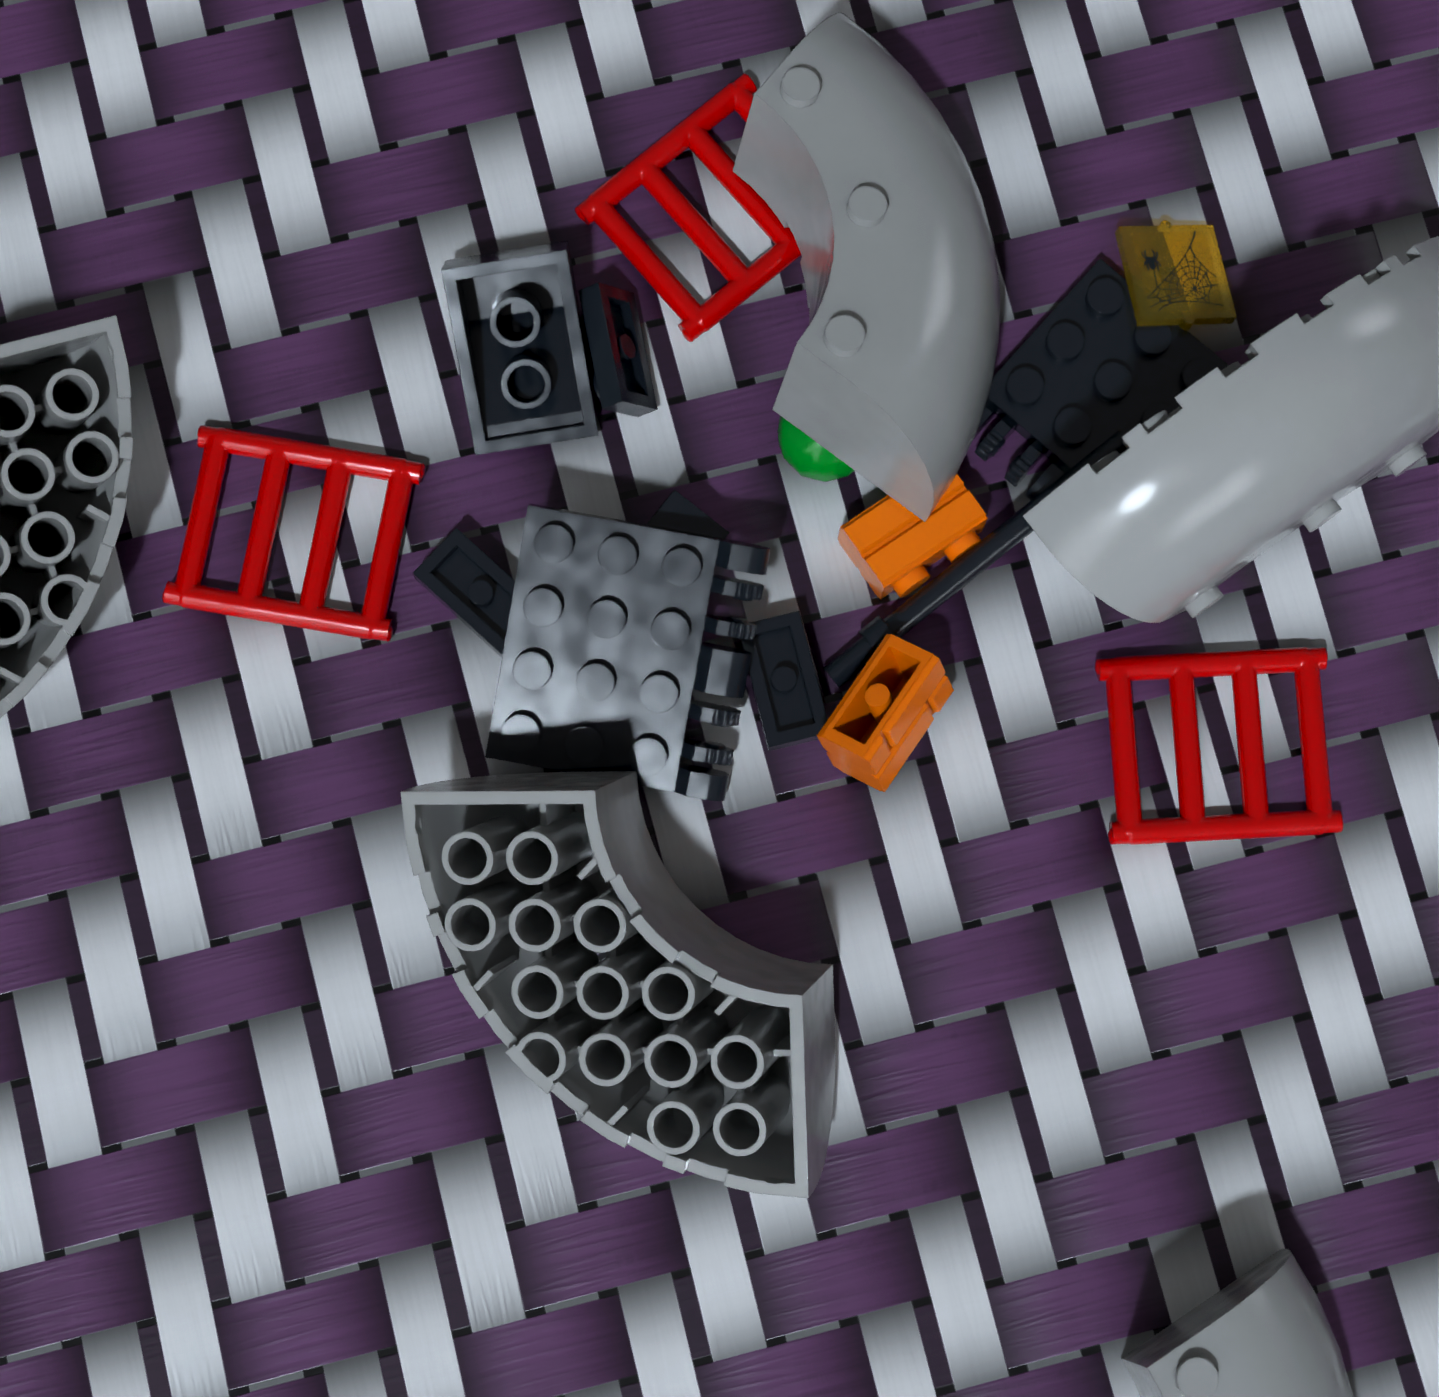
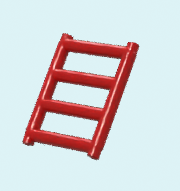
[575,74,801,342]
[162,425,425,642]
[1095,647,1344,845]

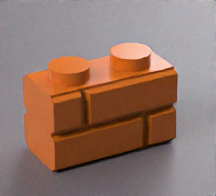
[838,474,988,600]
[817,634,954,792]

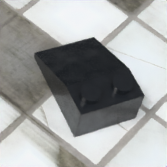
[441,240,599,455]

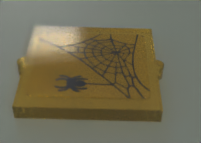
[1115,220,1237,330]

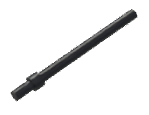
[823,430,1127,687]

